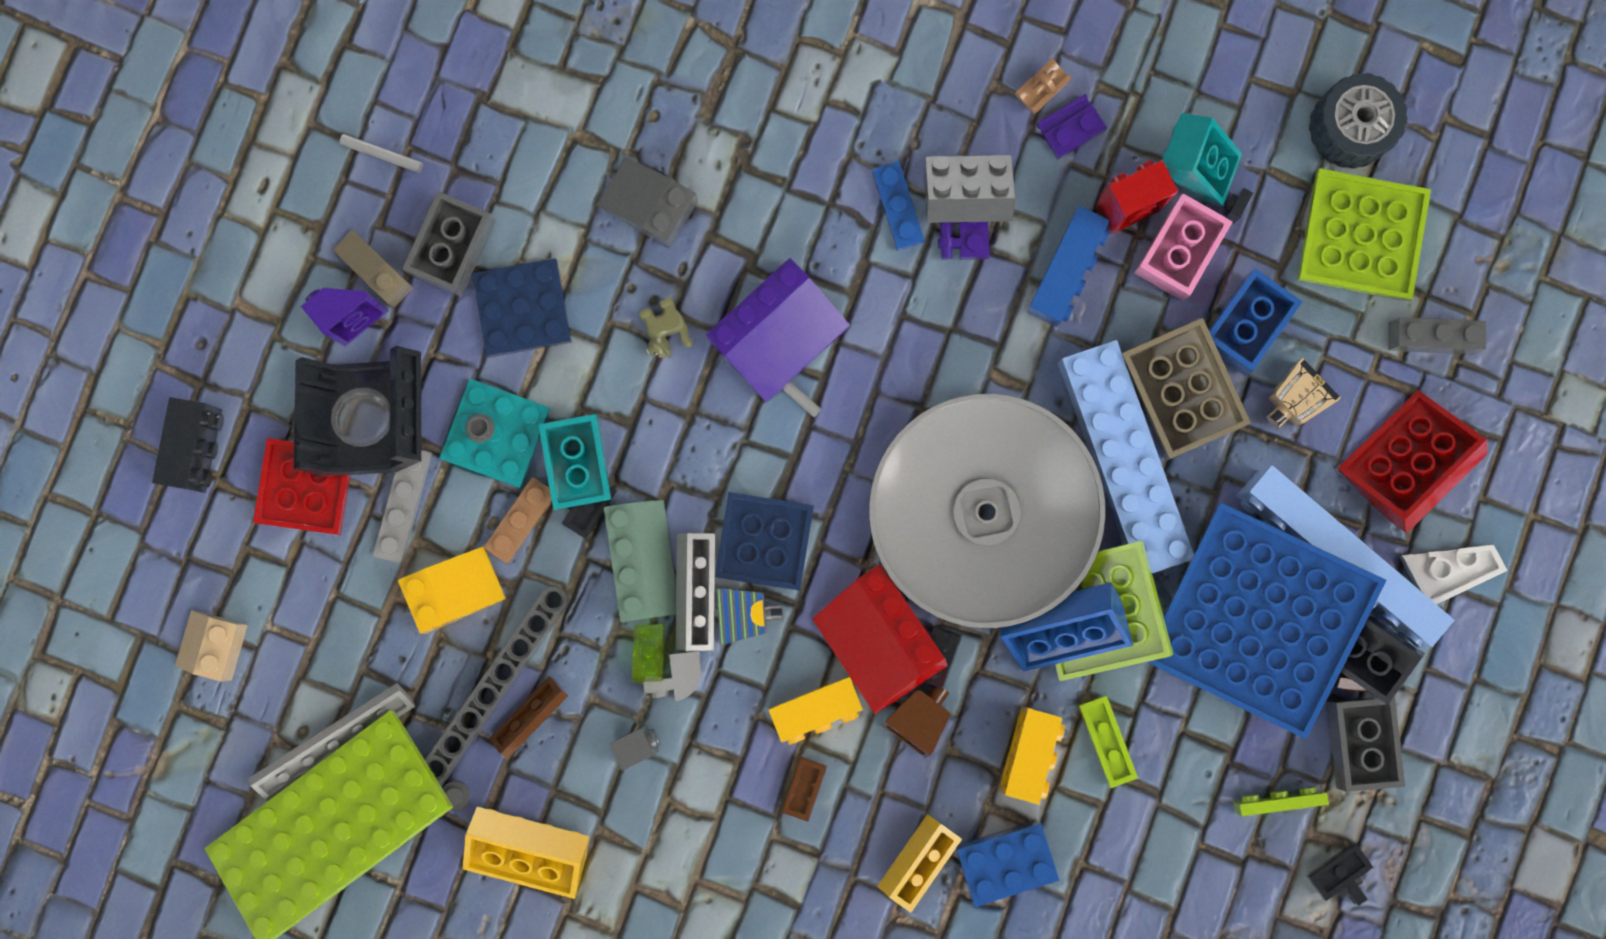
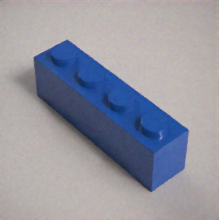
[1027,206,1110,327]

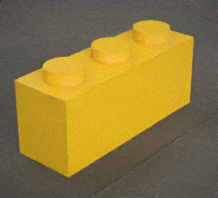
[769,677,863,745]
[877,814,962,912]

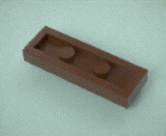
[489,675,568,759]

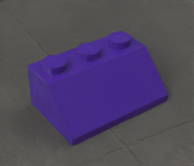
[300,288,389,347]

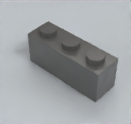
[1388,317,1486,355]

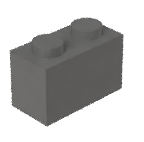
[609,725,661,771]

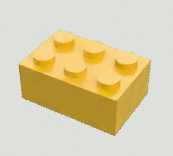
[999,706,1065,805]

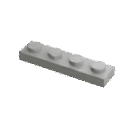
[373,450,432,564]

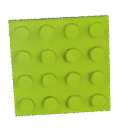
[1297,168,1431,302]
[1055,540,1174,681]

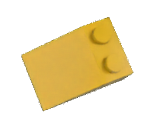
[398,546,506,634]

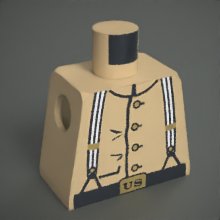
[1267,358,1341,429]

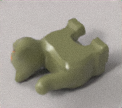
[638,297,693,358]

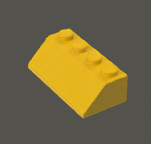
[463,807,590,899]

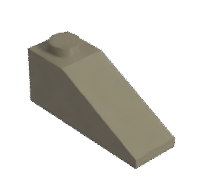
[332,229,413,308]

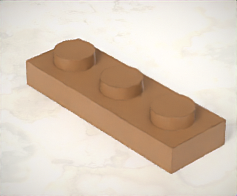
[483,477,552,564]

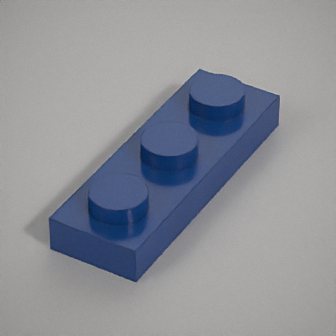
[872,161,925,251]

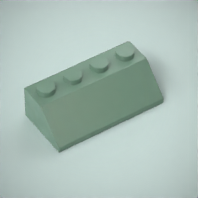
[604,500,676,622]

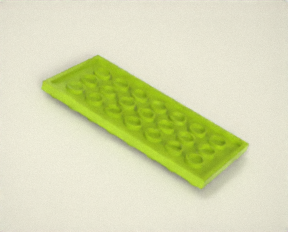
[204,710,453,939]

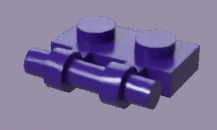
[938,222,990,260]

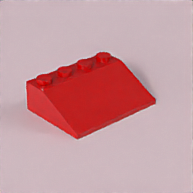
[1338,390,1487,534]
[812,564,948,714]

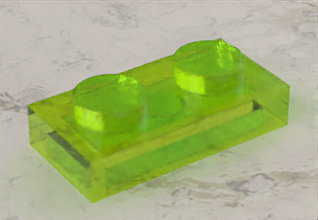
[632,624,665,683]

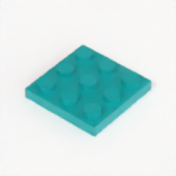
[439,379,551,488]

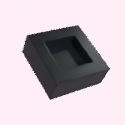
[1224,188,1253,224]

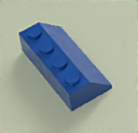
[1000,582,1133,672]

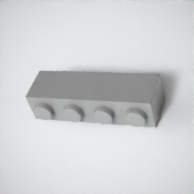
[676,533,715,651]

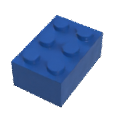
[1208,268,1303,376]
[955,820,1060,907]

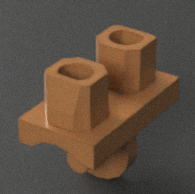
[1015,58,1072,114]

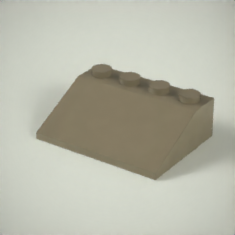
[1122,318,1251,460]

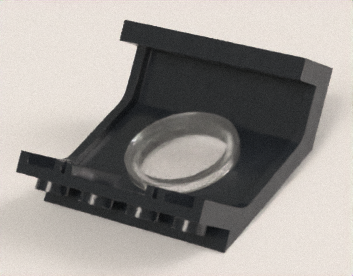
[293,346,422,478]

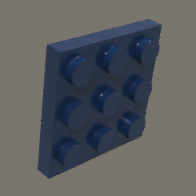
[472,258,572,358]
[715,492,814,591]

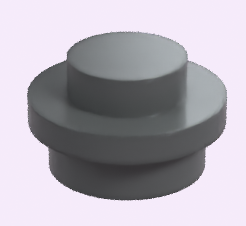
[465,414,495,443]
[443,781,471,811]

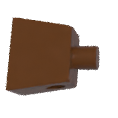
[881,687,951,758]

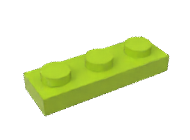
[1078,695,1138,788]
[1233,786,1329,816]

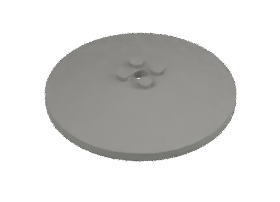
[869,394,1105,628]

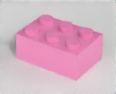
[1134,193,1232,301]

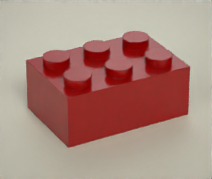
[1096,160,1178,235]

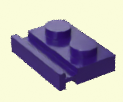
[1037,94,1107,160]

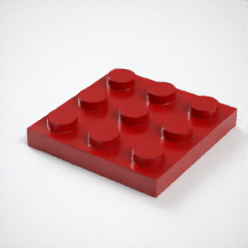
[253,438,351,536]

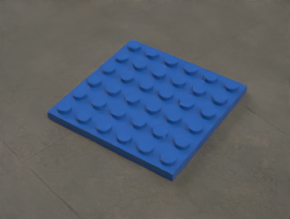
[1147,502,1387,740]

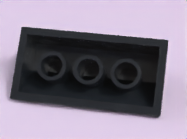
[1341,615,1425,705]

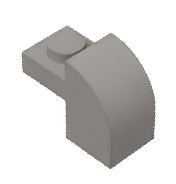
[643,651,702,701]

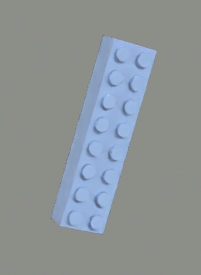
[1058,340,1194,573]
[1236,465,1454,647]

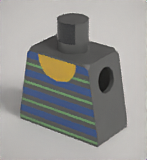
[716,589,783,644]

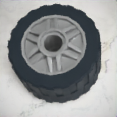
[1309,73,1408,169]

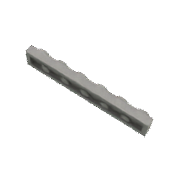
[249,683,415,801]

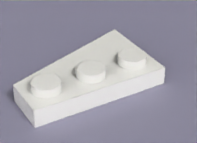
[1399,545,1507,604]

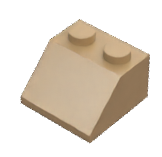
[175,610,248,682]

